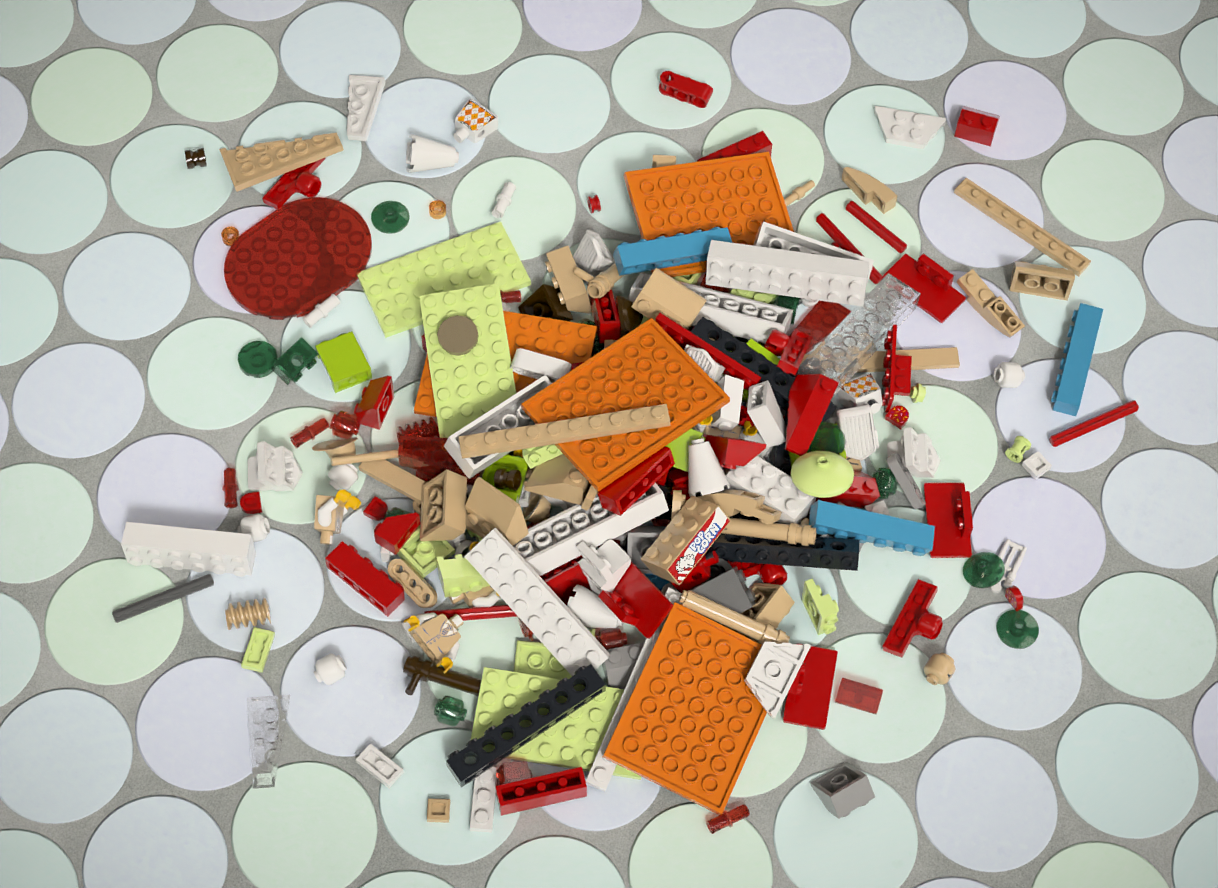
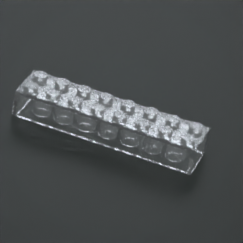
[797,273,921,398]

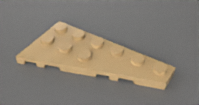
[219,133,344,192]

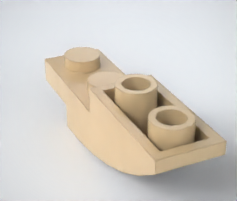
[957,269,1025,338]
[697,489,782,524]

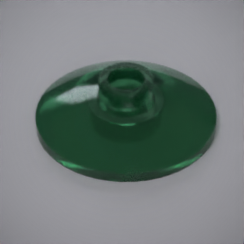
[371,201,410,234]
[963,552,1005,588]
[996,610,1039,649]

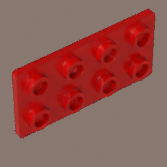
[882,253,966,323]
[882,324,912,413]
[923,483,973,558]
[540,555,592,606]
[598,561,673,639]
[783,644,838,730]

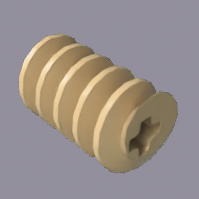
[225,598,271,630]

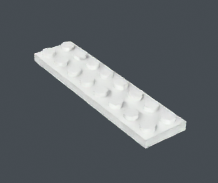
[464,528,611,676]

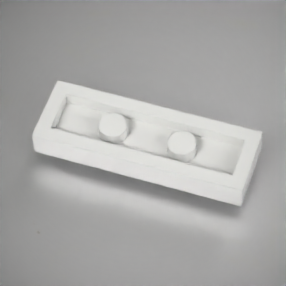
[470,767,498,833]

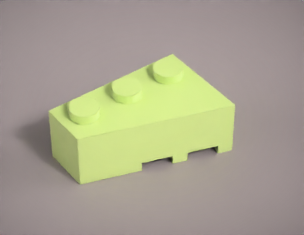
[436,554,490,598]

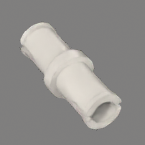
[492,182,516,218]
[303,294,340,328]

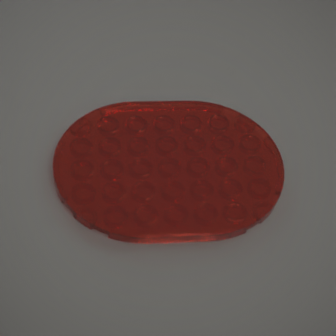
[224,197,372,320]

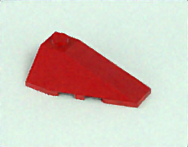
[785,374,839,456]

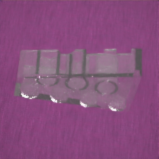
[246,694,290,789]

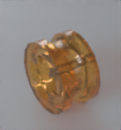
[429,200,446,219]
[221,226,240,246]

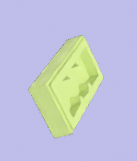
[241,627,275,673]

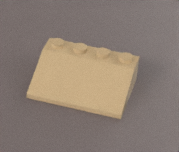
[524,454,591,505]

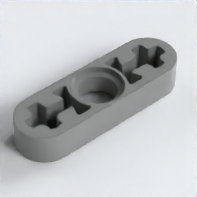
[886,453,926,510]

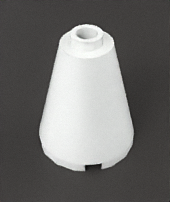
[406,134,459,173]
[688,438,730,497]
[567,585,624,629]

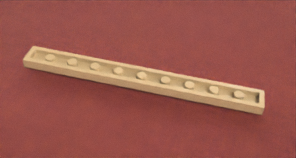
[459,404,670,459]

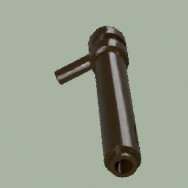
[403,656,482,696]

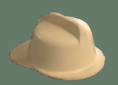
[312,437,358,459]
[523,492,551,525]

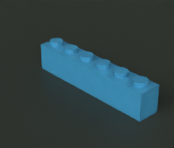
[613,227,732,276]
[1051,303,1103,417]
[809,500,935,556]

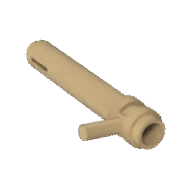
[574,263,624,298]
[722,517,816,546]
[679,590,790,645]

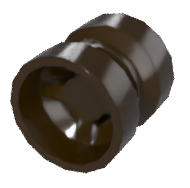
[185,148,207,169]
[494,468,522,491]

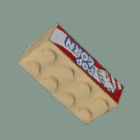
[641,495,731,585]

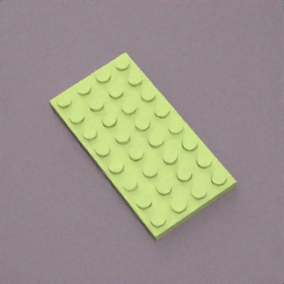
[356,221,531,338]
[419,283,516,448]
[471,667,641,780]

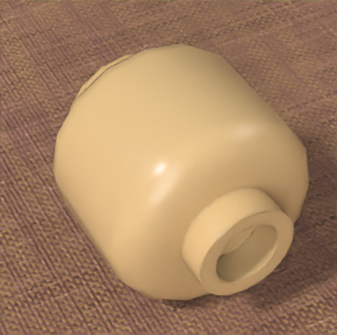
[924,653,956,685]

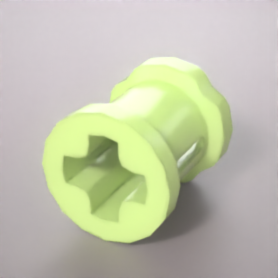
[1005,436,1031,463]

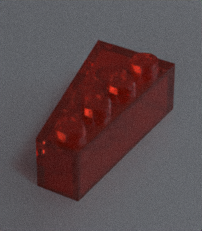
[398,436,482,486]

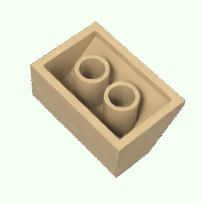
[545,246,592,314]
[1009,261,1075,301]
[631,268,707,330]
[420,470,468,541]
[465,477,529,546]
[722,583,795,643]

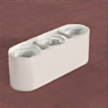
[510,348,571,383]

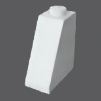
[711,375,744,432]
[747,381,787,447]

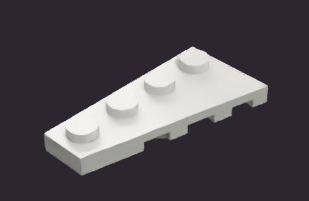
[347,75,386,141]

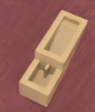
[842,167,897,214]

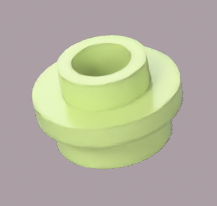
[909,383,926,403]

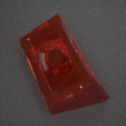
[835,678,883,715]

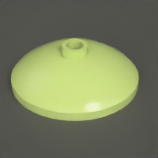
[791,451,854,498]

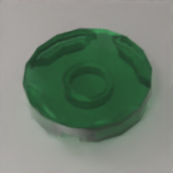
[238,341,278,378]
[807,422,846,455]

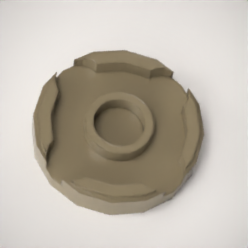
[437,315,479,356]

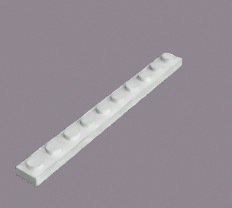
[586,587,682,792]

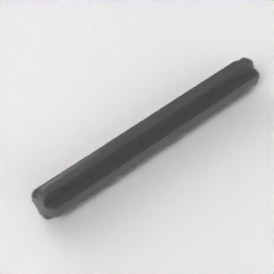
[112,574,214,623]

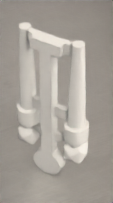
[987,539,1027,593]

